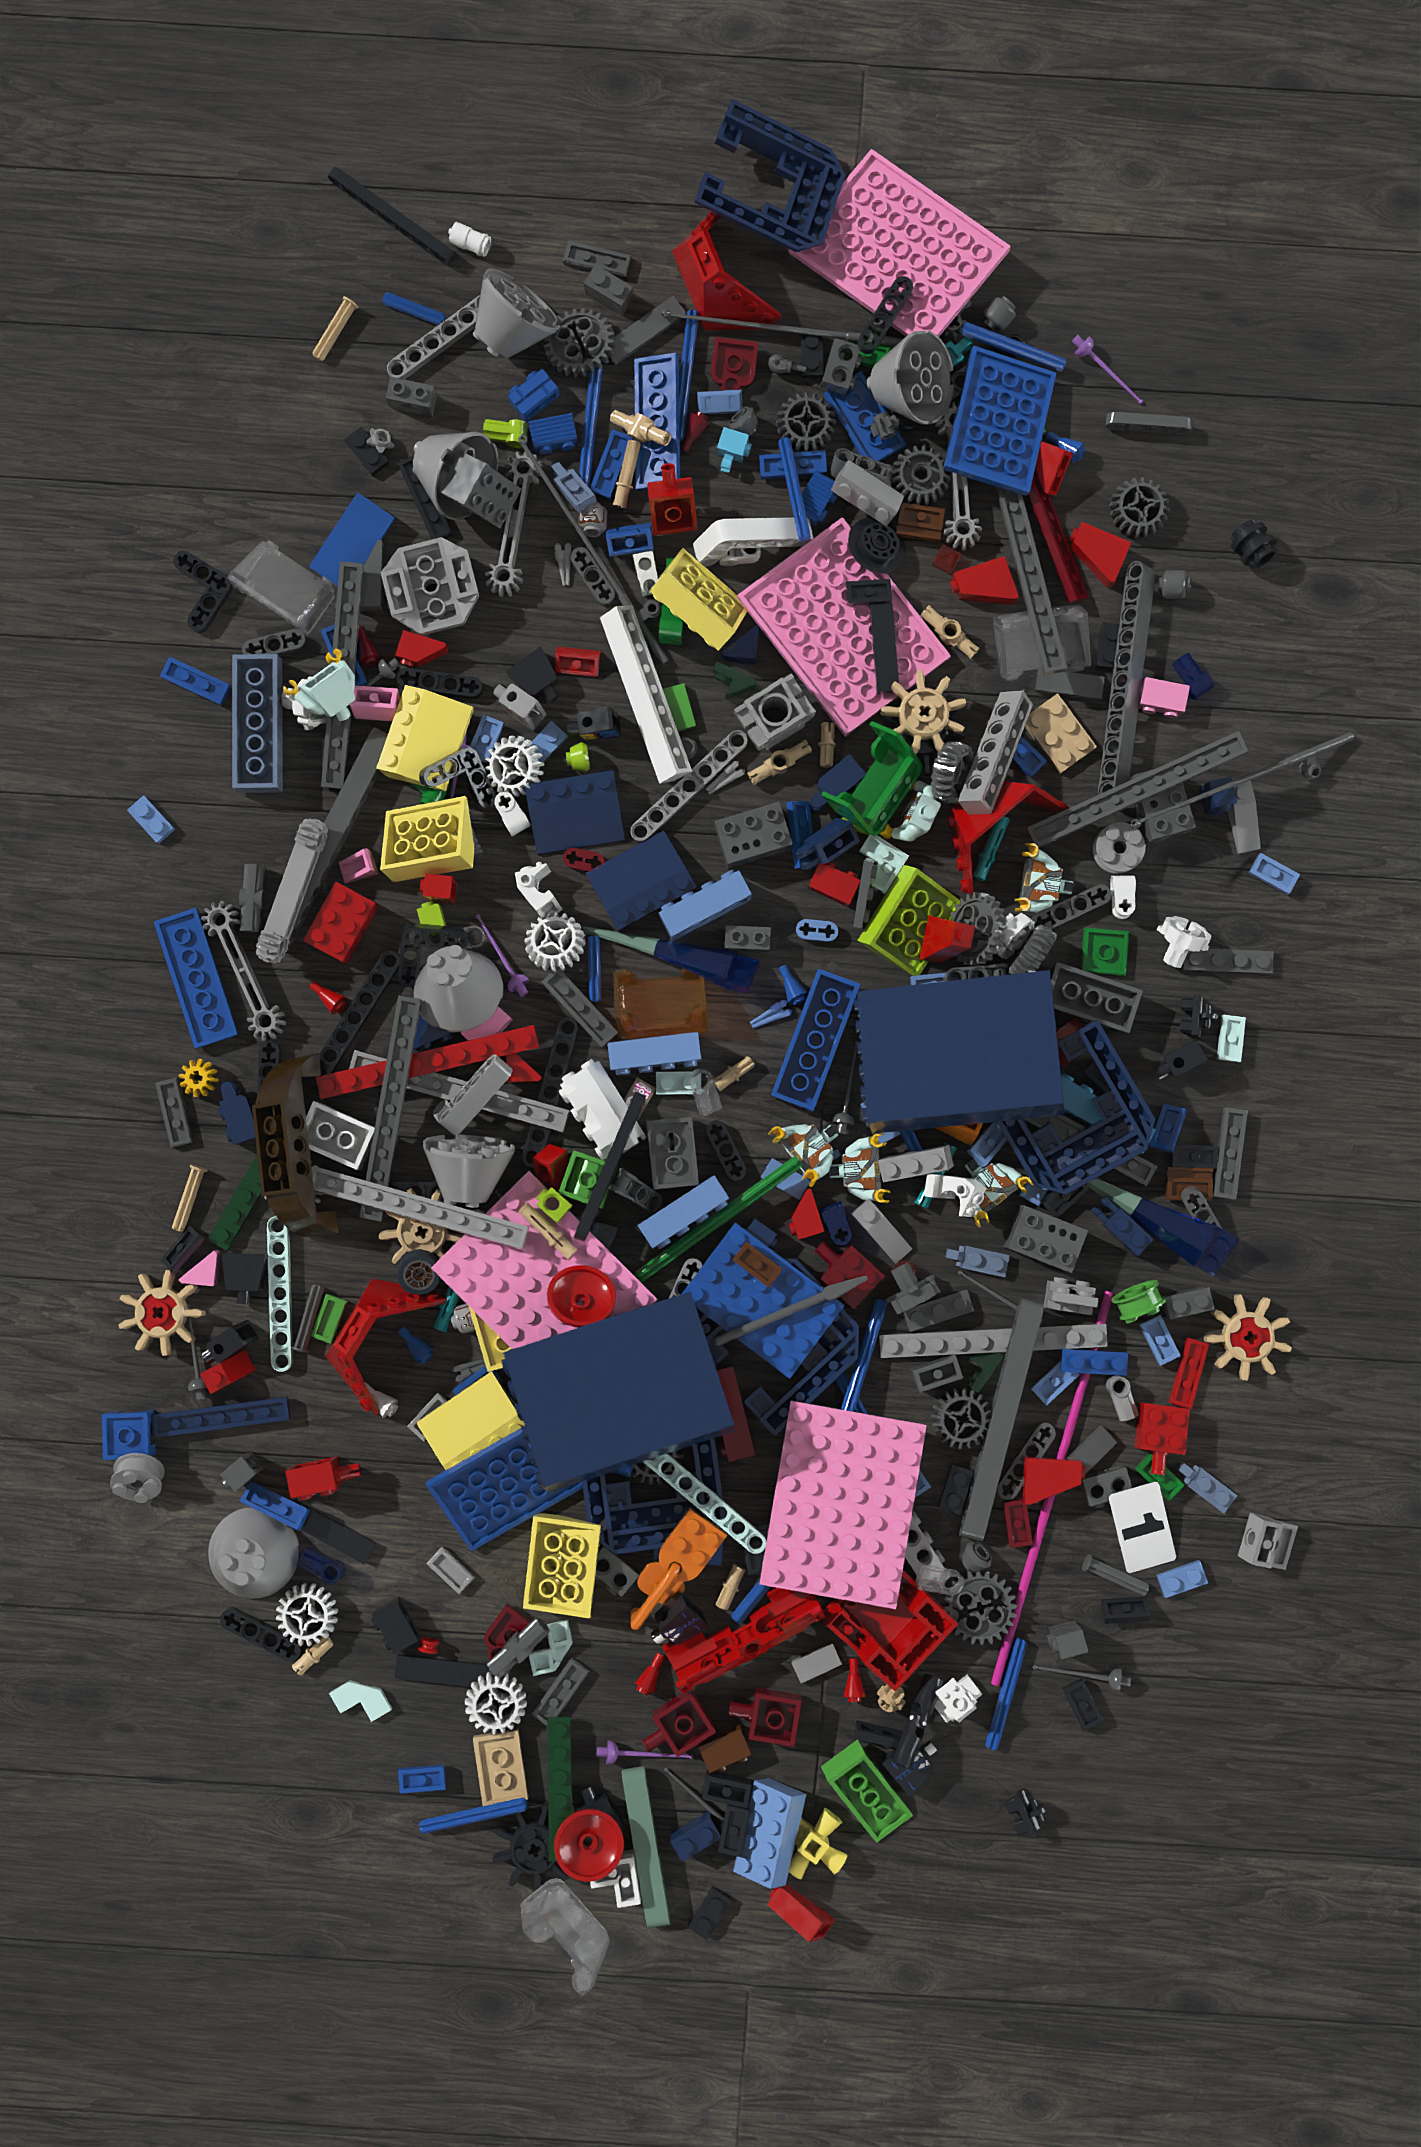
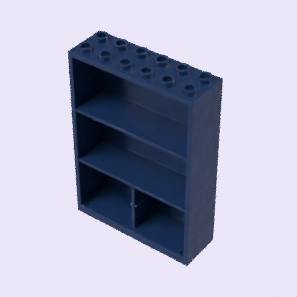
[854,970,1065,1134]
[501,1291,735,1493]

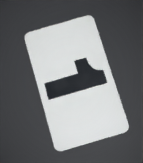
[1109,1482,1176,1573]

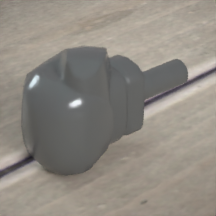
[768,354,807,374]

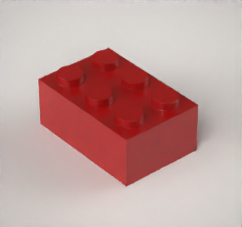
[303,882,379,964]

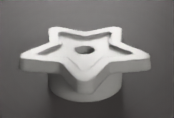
[366,428,395,454]

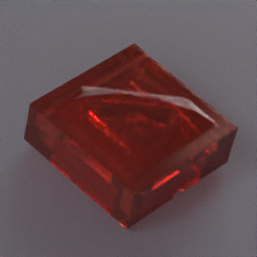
[932,544,962,575]

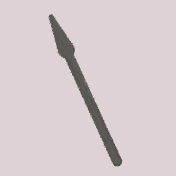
[713,1276,868,1346]

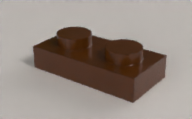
[732,1242,783,1287]

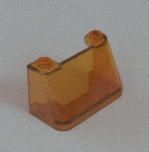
[613,964,708,1040]

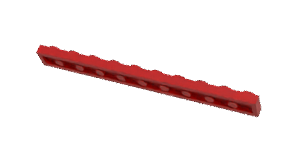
[315,1025,540,1099]

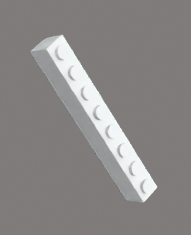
[600,605,692,783]

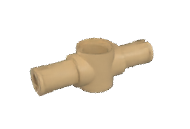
[610,410,671,446]
[920,605,980,659]
[747,740,812,785]

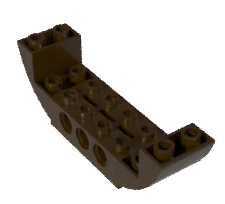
[252,1053,339,1237]

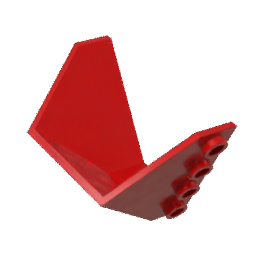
[672,211,782,330]
[947,781,1070,895]
[325,1279,447,1416]

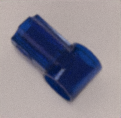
[1171,652,1214,700]
[298,1547,345,1584]

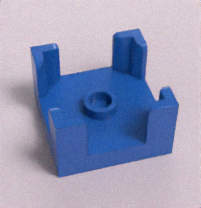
[102,1410,156,1460]

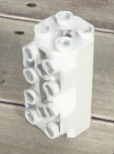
[559,1059,647,1160]

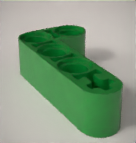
[659,558,684,645]

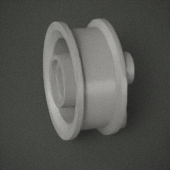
[1092,822,1145,874]
[110,1453,165,1503]

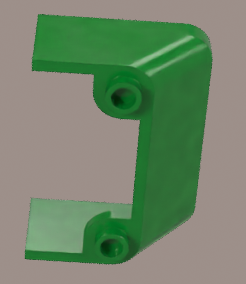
[822,721,922,836]

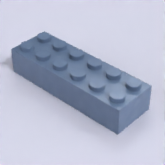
[232,654,283,793]

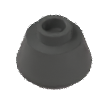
[729,407,758,436]
[962,1541,992,1572]

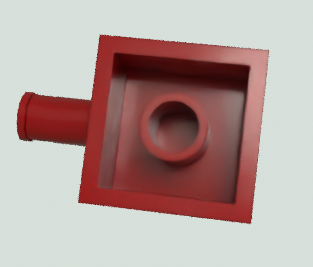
[647,463,697,536]
[1134,1402,1190,1475]
[285,1456,362,1501]

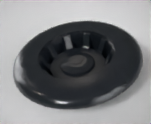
[848,518,906,574]

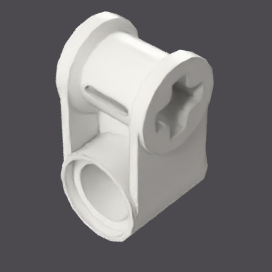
[719,548,761,566]
[495,792,531,836]
[1110,876,1136,919]

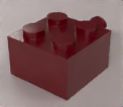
[814,1241,885,1309]
[729,1687,802,1747]
[642,1689,716,1757]

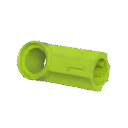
[483,419,529,448]

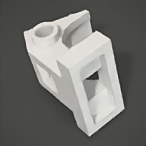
[515,862,563,920]
[924,1174,986,1217]
[935,1675,982,1723]

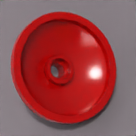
[547,1265,616,1328]
[554,1809,624,1882]

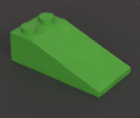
[821,1739,913,1843]

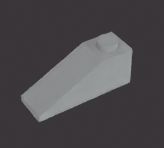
[1228,780,1261,854]
[850,1199,912,1264]

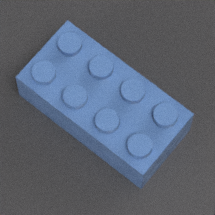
[659,870,752,941]
[608,1032,701,1076]
[638,1176,729,1249]
[733,1778,806,1889]

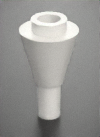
[365,1383,398,1418]

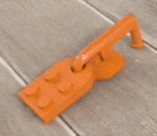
[630,1507,727,1630]

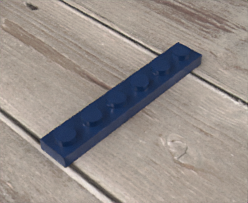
[151,1396,291,1438]

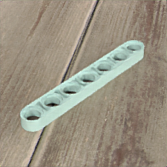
[267,1216,293,1372]
[643,1454,766,1554]

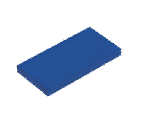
[823,371,907,462]
[309,492,396,587]

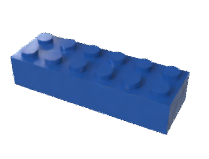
[771,968,860,1112]

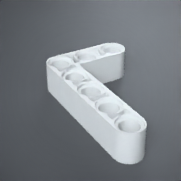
[693,518,813,567]

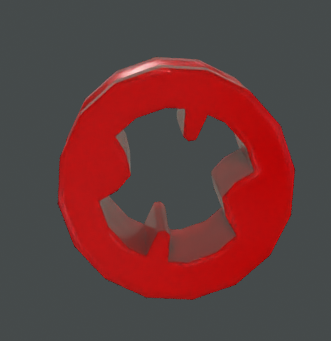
[417,1637,440,1654]

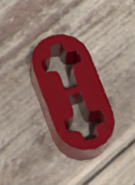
[563,848,605,872]

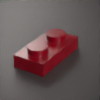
[1002,1498,1033,1548]

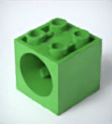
[558,1150,618,1209]

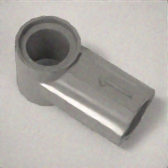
[1105,1375,1139,1421]

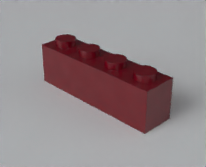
[716,1365,755,1462]

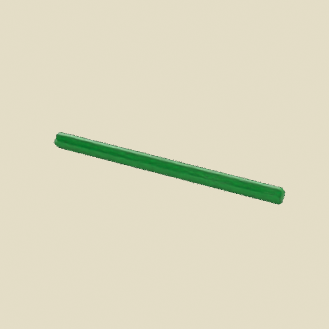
[635,1156,802,1283]

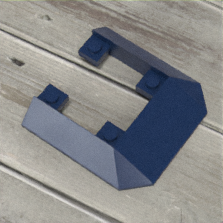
[694,99,845,252]
[998,1020,1155,1194]
[700,1259,859,1436]
[582,1438,725,1554]

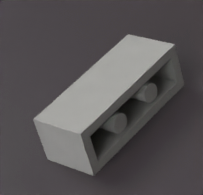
[831,460,904,526]
[878,1144,954,1182]

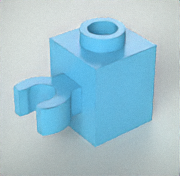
[717,427,752,473]

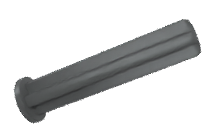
[291,1284,324,1353]
[1082,1554,1149,1596]

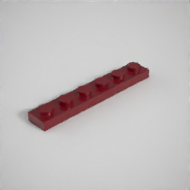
[1028,475,1089,603]

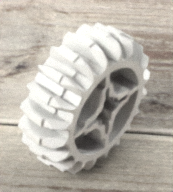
[484,736,545,797]
[525,912,586,972]
[276,1583,338,1646]
[465,1672,527,1735]

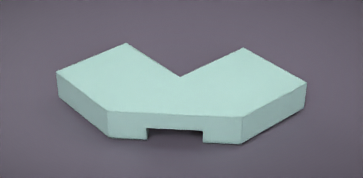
[529,1619,573,1676]
[329,1680,392,1722]

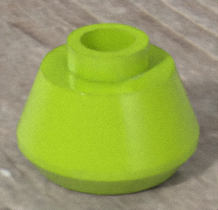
[566,742,590,773]

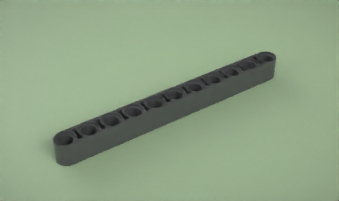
[1098,561,1155,795]
[286,727,388,953]
[959,1298,1044,1542]

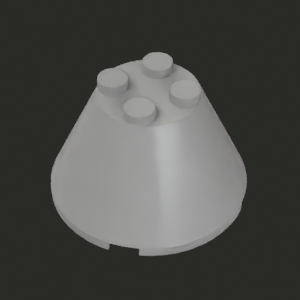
[473,269,560,359]
[867,330,954,424]
[412,432,498,520]
[414,945,504,1032]
[423,1135,515,1207]
[208,1507,299,1599]

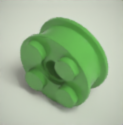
[1111,1280,1166,1323]

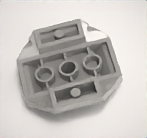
[381,537,479,636]

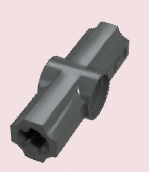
[239,864,266,933]
[487,1617,550,1678]

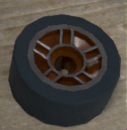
[397,1249,440,1295]

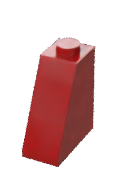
[1069,522,1131,589]
[950,556,1019,605]
[919,915,975,963]
[1023,1457,1086,1505]
[767,1884,835,1942]

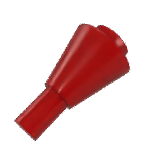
[309,980,347,1015]
[634,1652,665,1696]
[843,1658,866,1702]

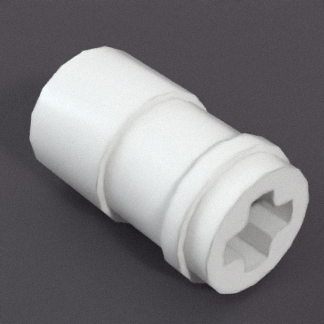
[448,222,492,257]

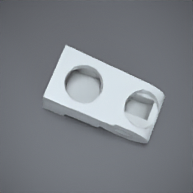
[633,550,658,596]

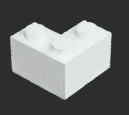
[590,1849,641,1908]

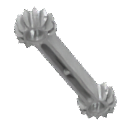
[935,402,982,551]
[485,451,542,597]
[256,818,328,964]
[201,901,286,1041]

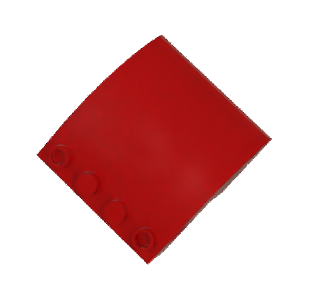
[823,1568,958,1691]

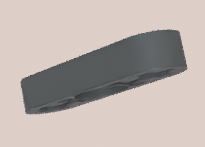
[571,547,615,607]
[242,629,307,656]
[1181,1186,1225,1246]

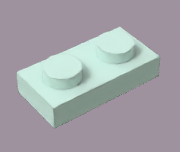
[1216,1015,1246,1062]
[656,1072,701,1095]

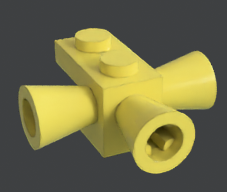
[789,1808,847,1879]

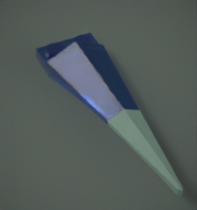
[582,926,760,993]
[1086,1178,1239,1277]

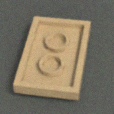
[1025,693,1097,774]
[473,1729,529,1806]

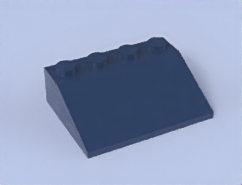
[525,770,625,855]
[586,831,697,932]

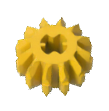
[179,1059,218,1097]

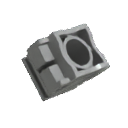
[734,674,816,751]

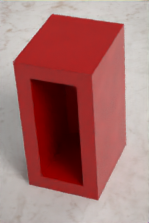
[808,862,861,907]
[420,873,458,905]

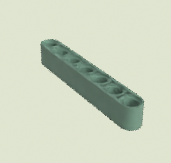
[622,1766,670,1929]

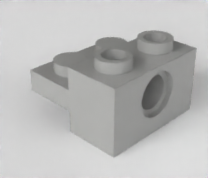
[1044,1277,1099,1315]
[1238,1512,1298,1570]

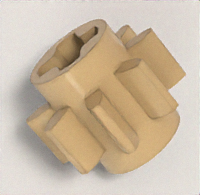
[877,1684,906,1713]

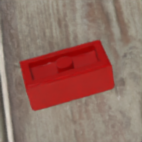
[554,647,601,677]

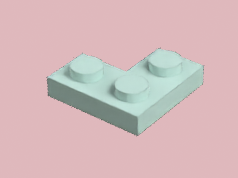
[859,835,909,894]

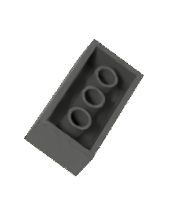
[1050,962,1143,1035]

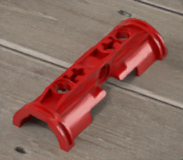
[662,1588,826,1694]

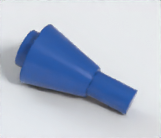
[1046,431,1086,463]
[778,965,808,1006]
[398,1327,434,1364]

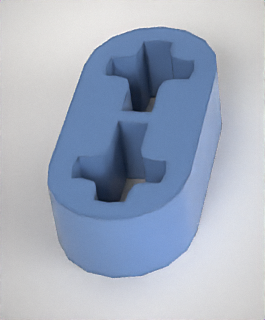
[796,919,838,942]

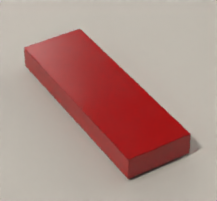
[1169,1337,1210,1409]

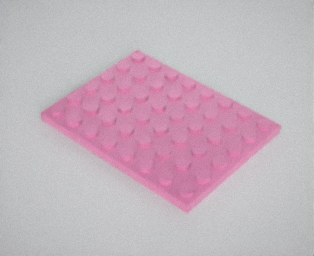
[789,149,1010,337]
[737,517,951,737]
[431,1171,657,1349]
[759,1401,927,1609]

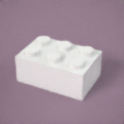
[306,1101,375,1170]

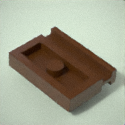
[896,502,945,543]
[1165,1167,1213,1201]

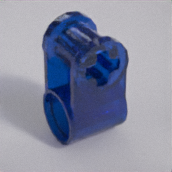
[820,1201,851,1246]

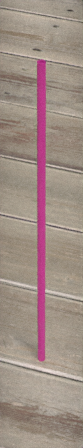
[991,1291,1114,1686]

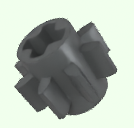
[943,313,966,341]
[870,412,899,440]

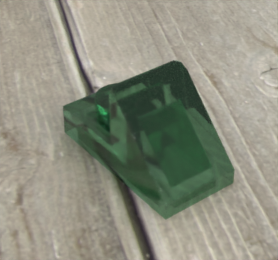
[713,662,757,700]
[967,1352,1004,1393]

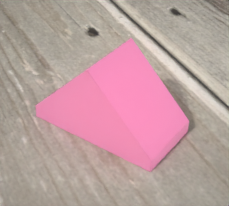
[339,848,378,884]
[179,1250,222,1286]

